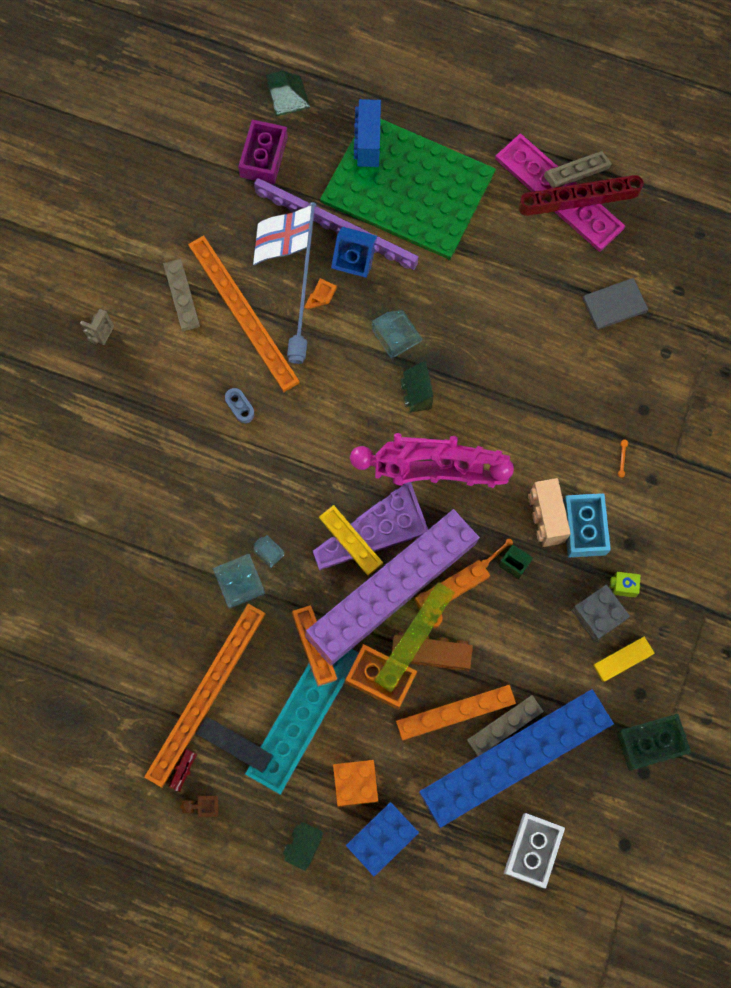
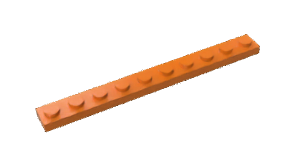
[188,236,299,393]
[145,604,266,788]

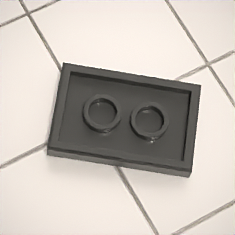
[582,278,648,330]

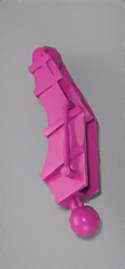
[350,433,514,488]

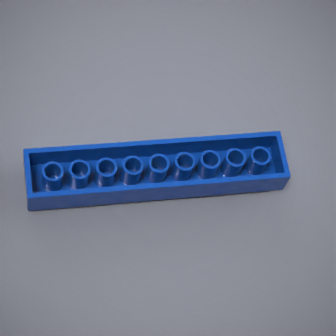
[419,689,614,828]

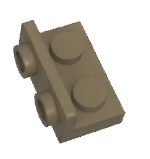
[80,309,114,345]

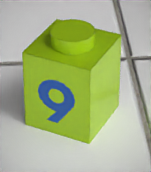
[610,572,641,597]

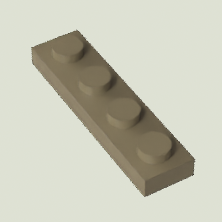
[544,151,612,188]
[163,259,200,332]
[466,695,544,757]

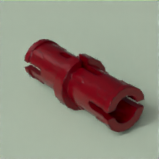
[168,749,197,792]

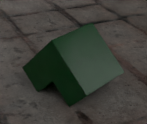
[499,545,533,580]

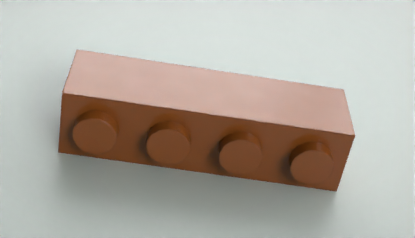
[391,632,473,671]

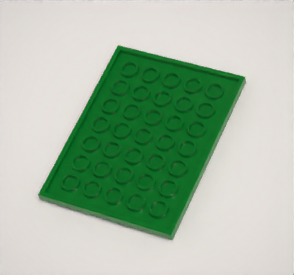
[320,118,496,260]

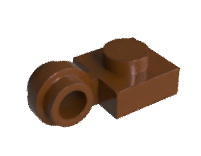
[180,796,219,817]

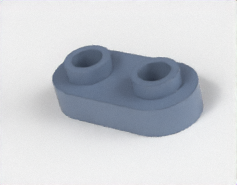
[225,388,254,423]

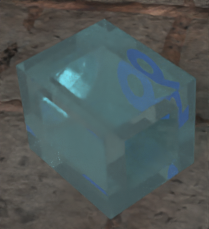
[253,535,284,568]

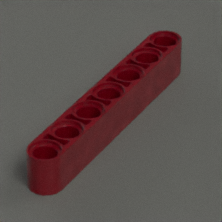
[519,175,644,216]

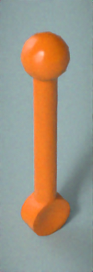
[618,440,628,477]
[481,539,513,568]

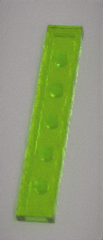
[374,582,455,692]

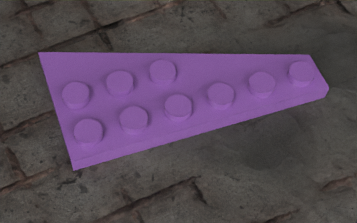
[313,482,428,570]

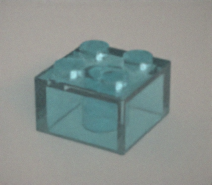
[213,554,265,609]

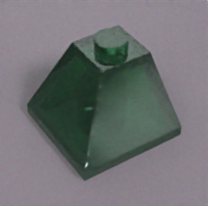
[266,71,310,116]

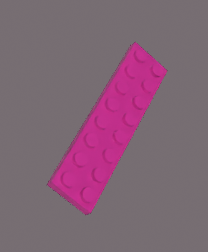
[495,133,625,252]

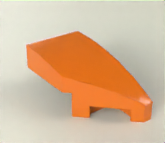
[304,278,337,310]

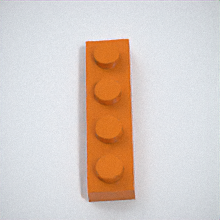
[414,560,490,616]
[292,605,337,686]

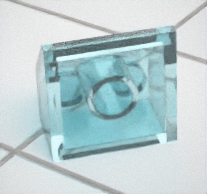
[372,310,423,359]

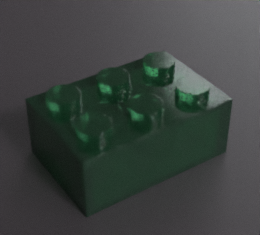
[616,714,691,771]

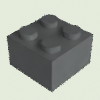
[571,584,630,642]

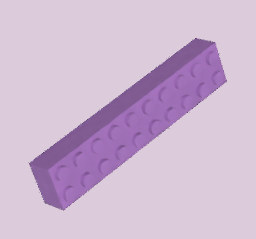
[305,509,480,666]

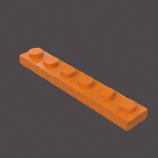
[396,685,516,741]

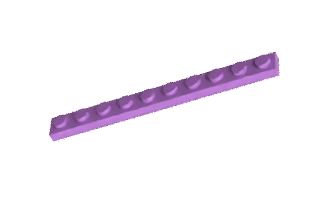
[254,178,418,270]

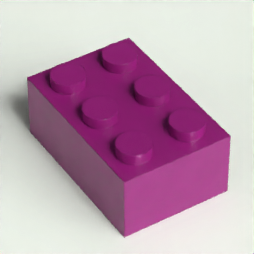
[238,120,288,185]

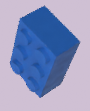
[354,99,381,167]
[346,802,419,876]

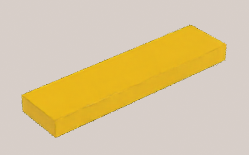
[319,505,383,576]

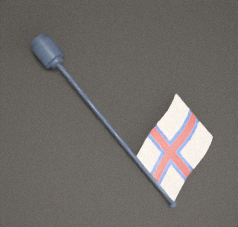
[253,202,317,364]

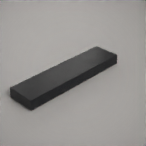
[196,716,274,773]

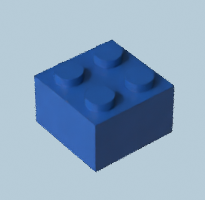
[331,227,378,277]

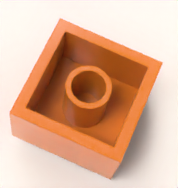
[333,760,378,807]

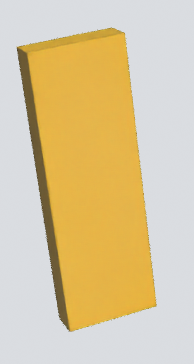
[593,636,655,682]

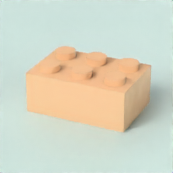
[528,478,571,547]

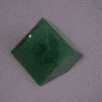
[400,361,434,413]
[282,822,324,871]

